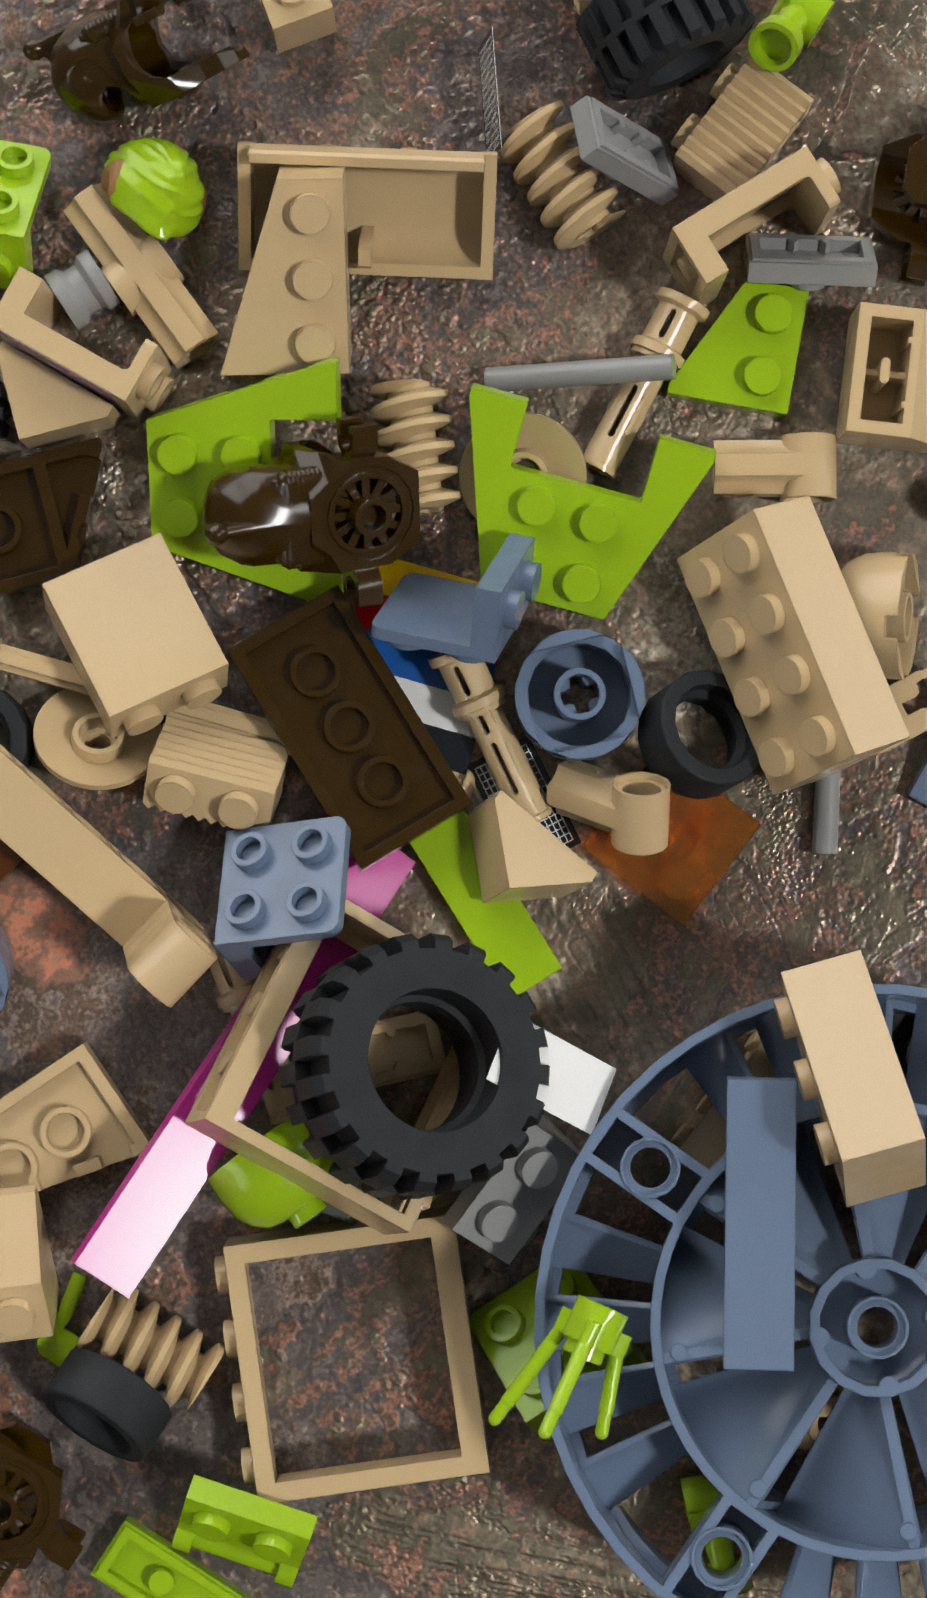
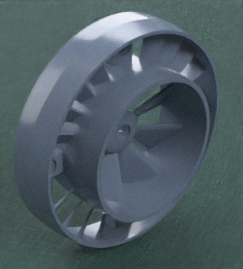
[534,984,927,1598]

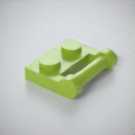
[171,1474,318,1588]

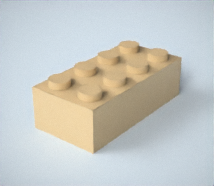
[677,496,910,795]

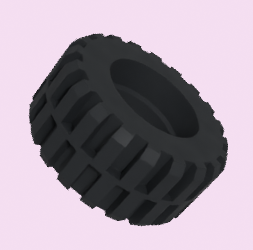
[279,933,550,1200]

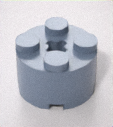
[513,629,645,761]

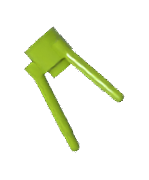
[488,1294,632,1440]

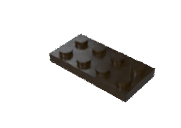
[227,585,472,872]

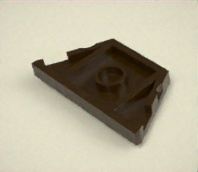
[0,437,105,597]

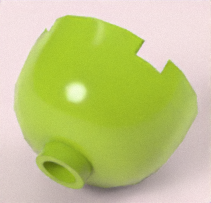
[207,1118,334,1229]

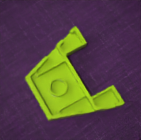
[146,358,344,601]
[469,383,716,620]

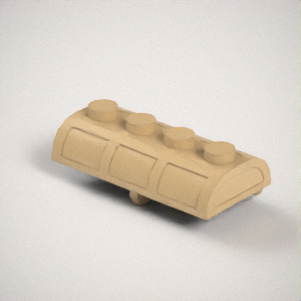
[237,141,498,280]

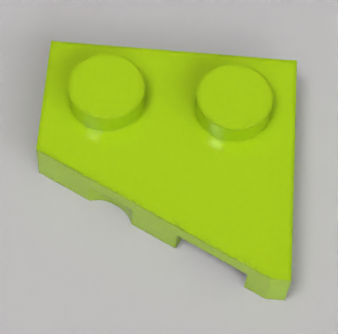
[665,280,809,418]

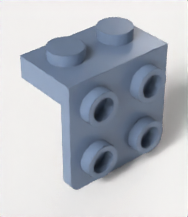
[371,533,542,664]
[214,816,351,981]

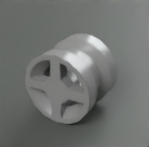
[44,249,122,331]

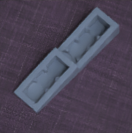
[722,1076,797,1371]

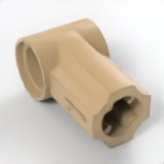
[710,432,837,504]
[547,760,671,856]

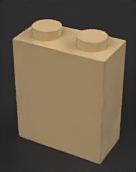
[42,533,229,738]

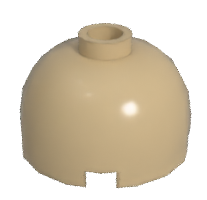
[840,552,919,680]

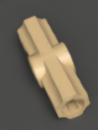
[63,183,221,369]

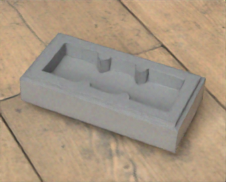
[570,95,679,206]
[743,233,878,291]

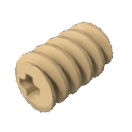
[500,100,627,250]
[368,379,461,518]
[77,1288,225,1412]

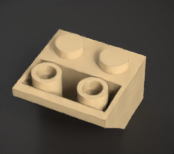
[836,302,927,453]

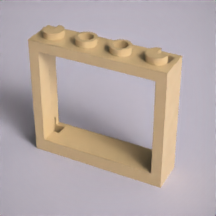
[184,899,459,1235]
[214,1206,490,1503]

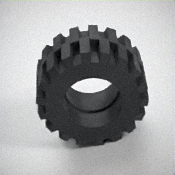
[576,0,755,101]

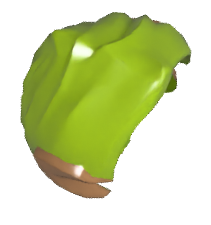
[101,137,207,241]

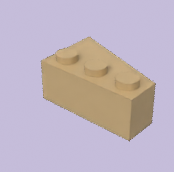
[220,164,352,376]
[773,950,926,1207]

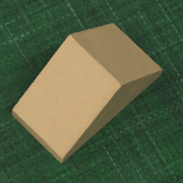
[0,341,122,449]
[469,790,598,903]

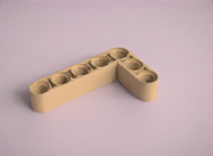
[0,744,218,1008]

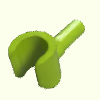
[37,1271,88,1366]

